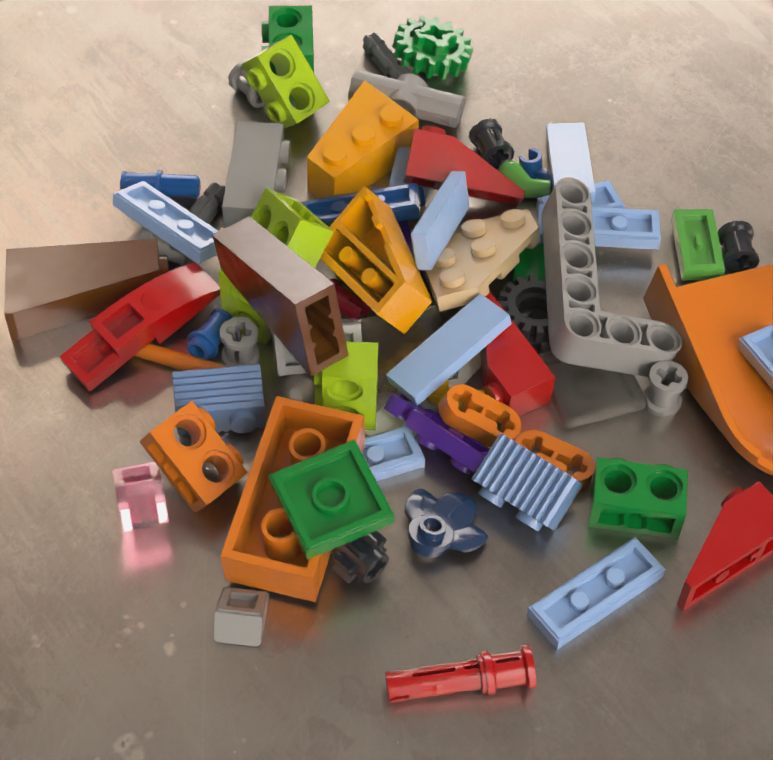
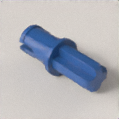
[120,169,201,198]

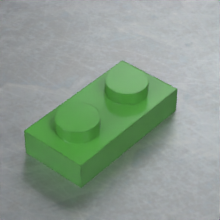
[671,209,725,280]

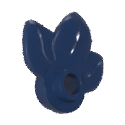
[404,489,488,558]

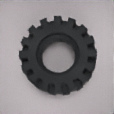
[498,274,549,353]

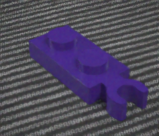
[384,393,490,474]

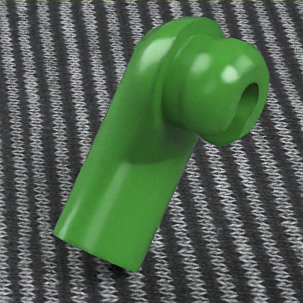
[498,160,550,198]

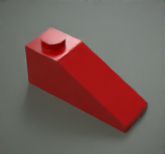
[403,126,525,206]
[480,291,555,417]
[677,481,773,611]

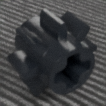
[331,531,389,584]

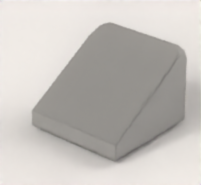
[213,587,269,647]

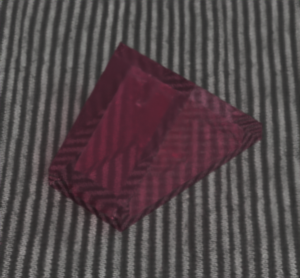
[113,462,169,532]

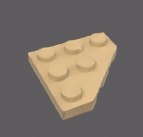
[423,209,540,312]

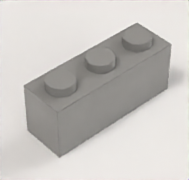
[222,121,291,228]

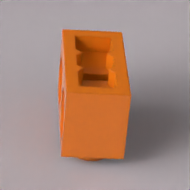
[139,401,248,513]

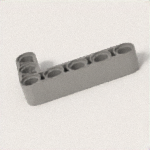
[542,177,682,377]

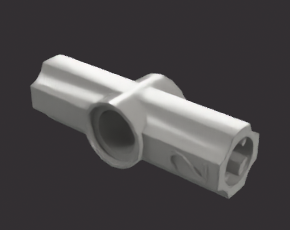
[348,69,465,128]

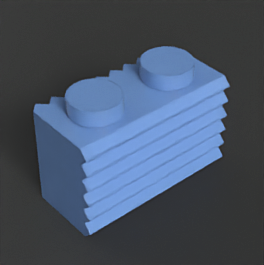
[172,364,266,437]
[472,433,583,532]

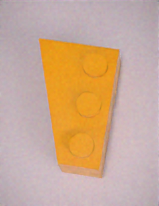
[307,80,419,199]
[320,186,432,334]

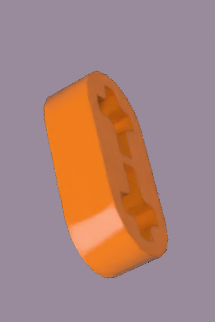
[438,384,521,447]
[515,430,595,493]

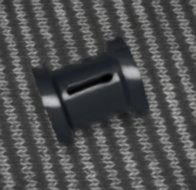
[469,118,515,169]
[718,221,760,274]

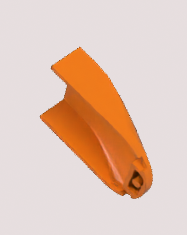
[643,264,773,476]

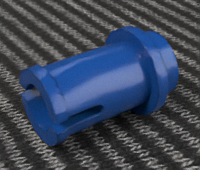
[186,308,233,360]

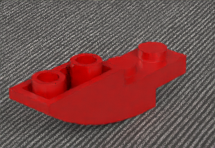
[59,262,220,392]

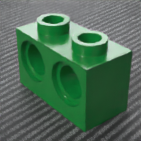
[261,5,314,75]
[588,457,688,540]

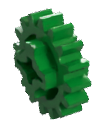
[392,16,473,80]

